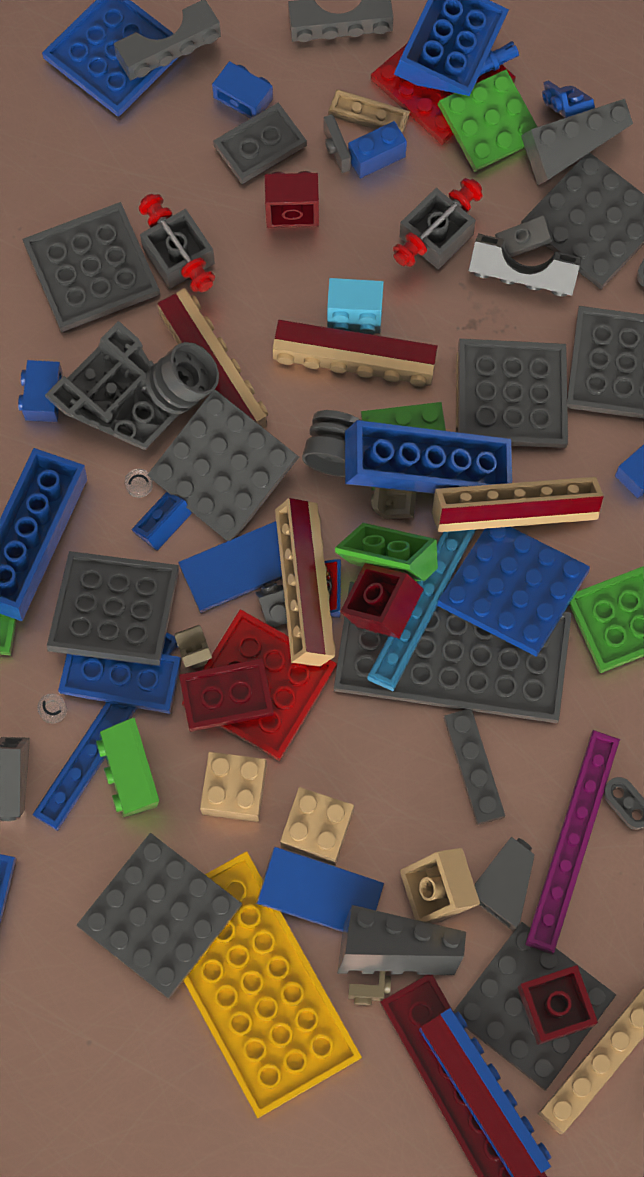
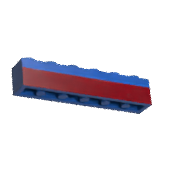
[419,1008,551,1177]

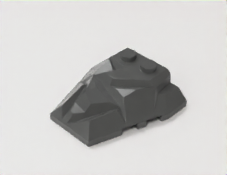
[45,321,179,450]

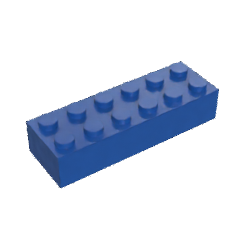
[345,420,512,494]
[0,448,87,621]

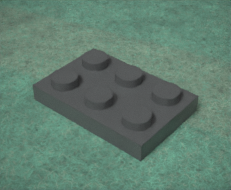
[213,102,307,184]

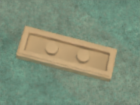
[328,89,410,134]

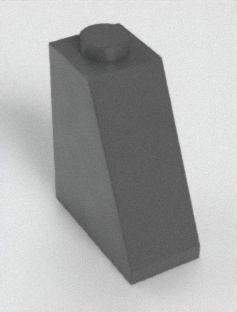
[0,737,30,821]
[474,837,535,932]

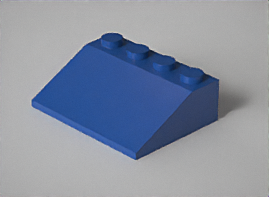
[394,0,509,96]

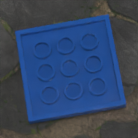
[42,0,179,117]
[438,527,590,657]

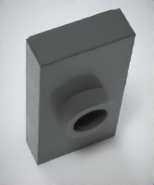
[324,114,351,173]
[495,215,553,257]

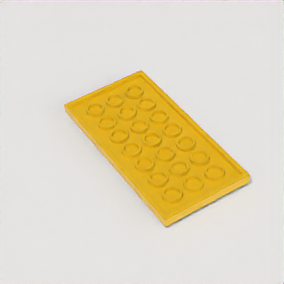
[184,851,362,1118]

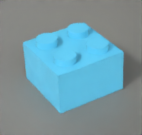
[327,278,384,335]

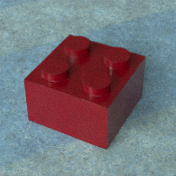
[265,171,319,228]
[340,563,424,639]
[518,965,598,1045]

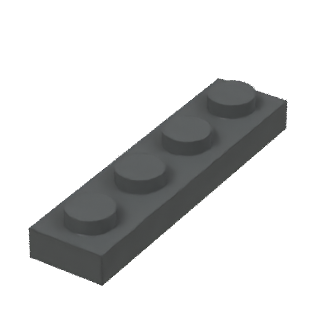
[444,709,505,825]

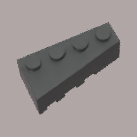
[521,99,633,185]
[337,905,466,975]

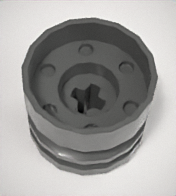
[146,342,219,414]
[302,410,362,477]

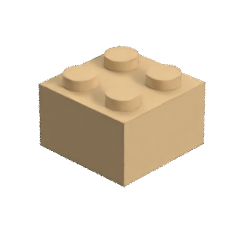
[200,752,267,822]
[280,787,354,866]
[400,848,480,923]

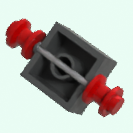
[393,178,483,269]
[139,194,215,292]

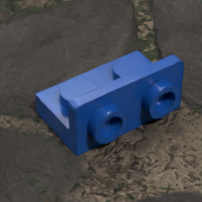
[542,80,595,118]

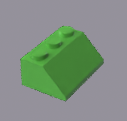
[335,523,438,581]
[96,717,159,818]

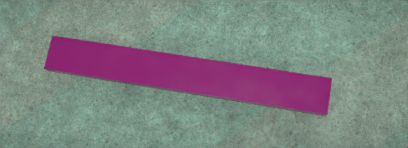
[525,730,620,955]

